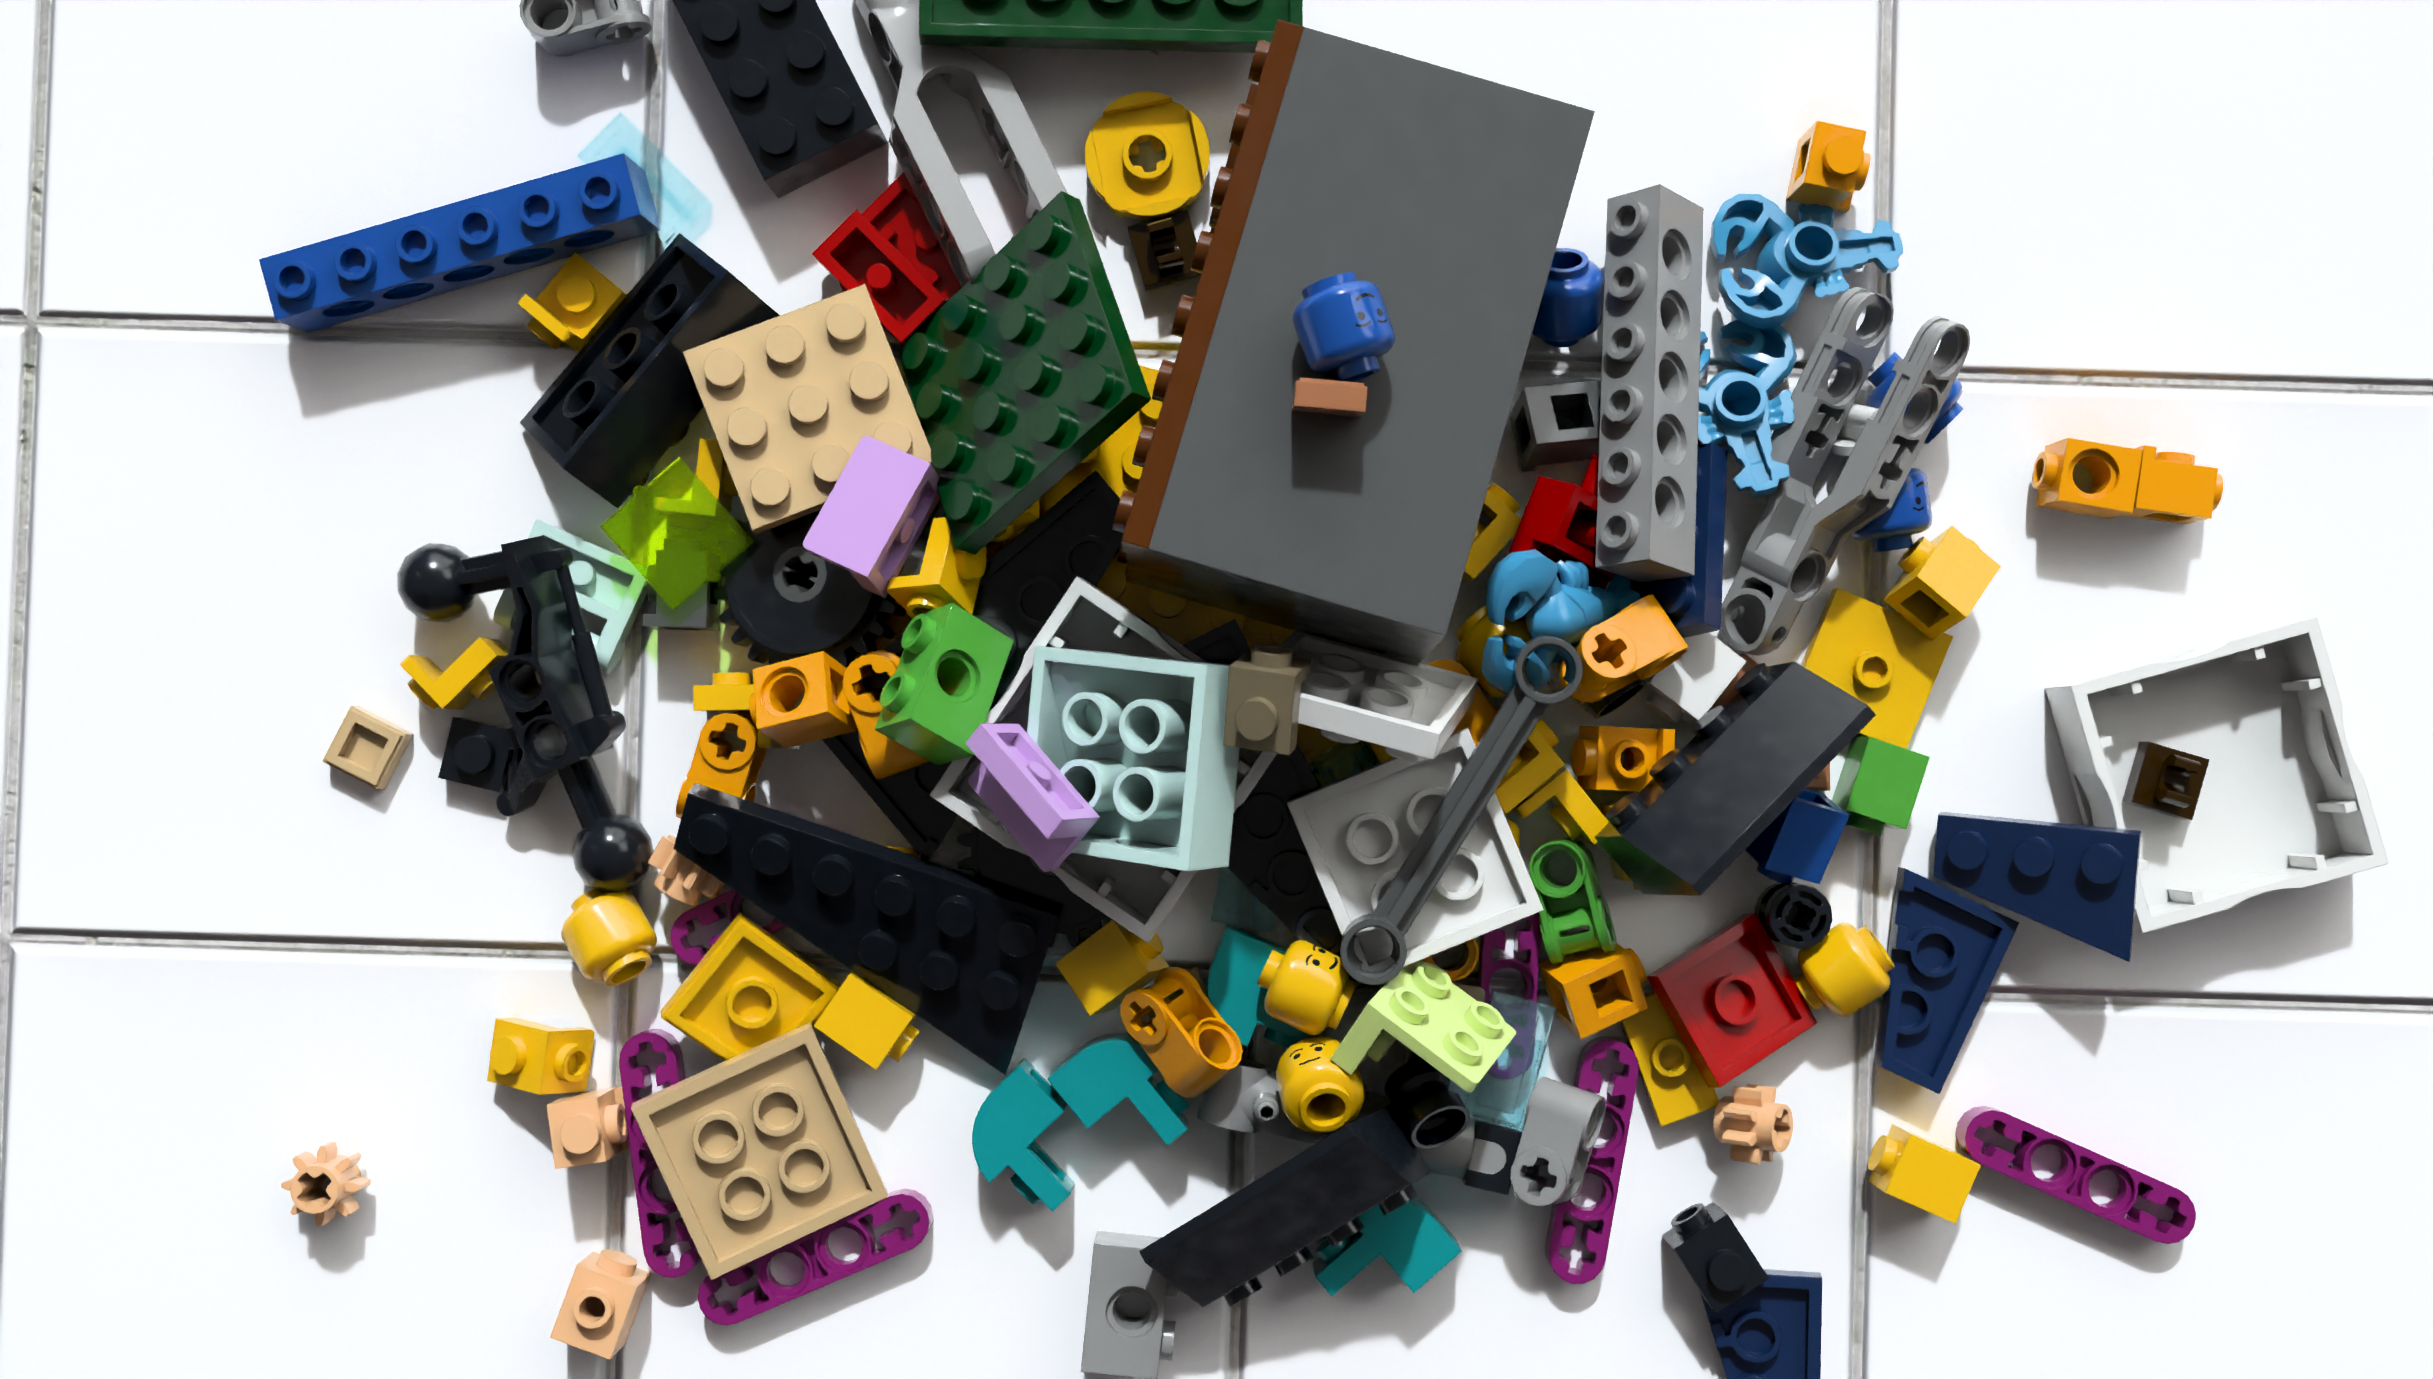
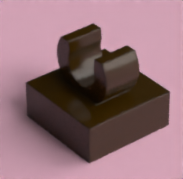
[1127,210,1201,291]
[2122,742,2209,820]

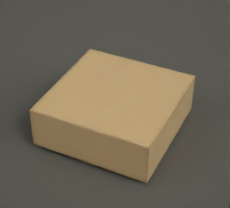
[322,706,414,790]

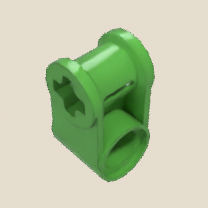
[1529,838,1616,964]

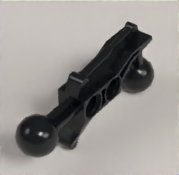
[397,535,654,893]

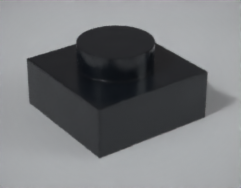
[438,717,512,792]

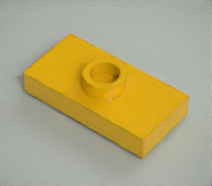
[1620,991,1719,1127]

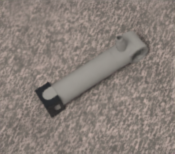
[1197,1058,1522,1195]

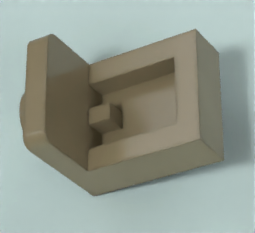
[1223,645,1311,755]

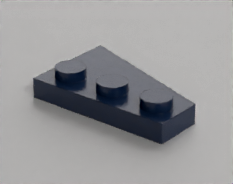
[1630,443,1728,638]
[1933,811,2141,962]
[1875,867,2019,1094]
[1699,1269,1822,1379]

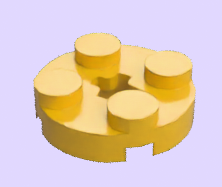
[1085,91,1210,221]

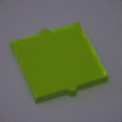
[600,457,754,611]

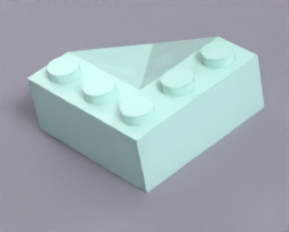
[1017,646,1240,871]

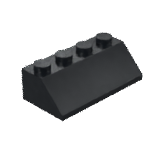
[520,233,780,509]
[1594,662,1876,896]
[1139,1105,1430,1307]

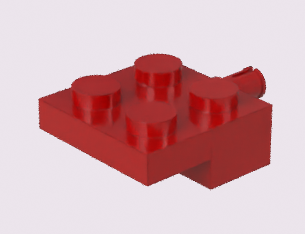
[812,172,962,346]
[1507,454,1614,589]

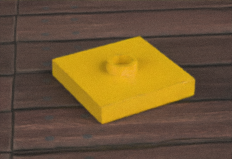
[1801,588,1953,749]
[660,912,841,1061]

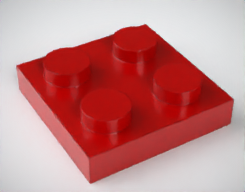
[1647,913,1818,1088]

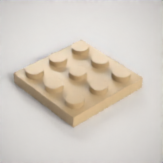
[683,284,932,534]
[631,1022,889,1280]

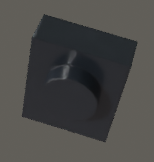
[1662,1202,1770,1314]

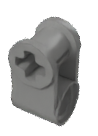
[519,0,652,56]
[1510,1077,1606,1207]

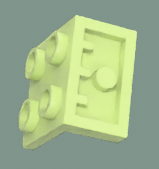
[1330,960,1516,1092]

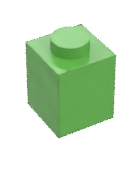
[1832,737,1930,837]

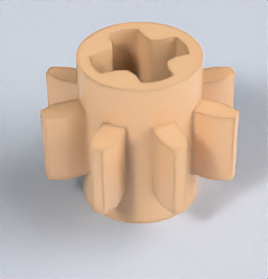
[648,834,725,906]
[1713,1084,1793,1165]
[281,1142,371,1226]

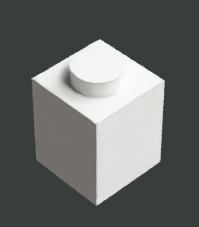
[1643,632,1746,724]

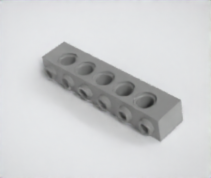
[1595,184,1704,583]

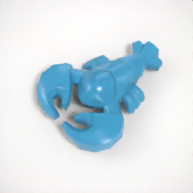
[1710,194,1903,329]
[1698,320,1797,498]
[1482,549,1640,695]

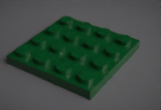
[898,191,1151,555]

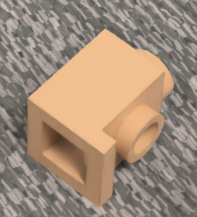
[546,1086,630,1169]

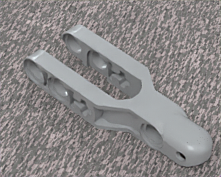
[854,0,1068,287]
[1721,287,1970,656]

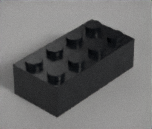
[672,0,888,199]

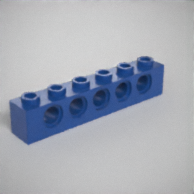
[259,153,661,333]

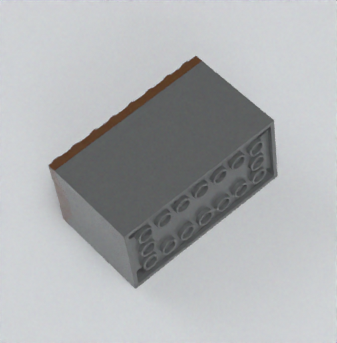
[1113,19,1595,663]

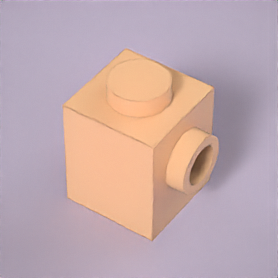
[550,1249,652,1360]

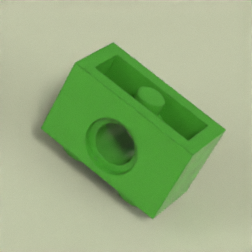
[874,603,1014,765]

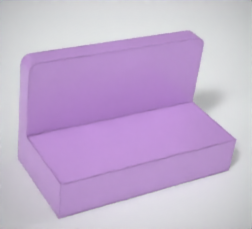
[803,436,941,598]
[965,723,1100,872]

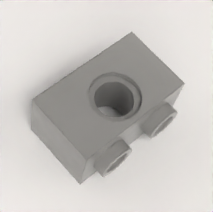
[1080,1231,1179,1379]

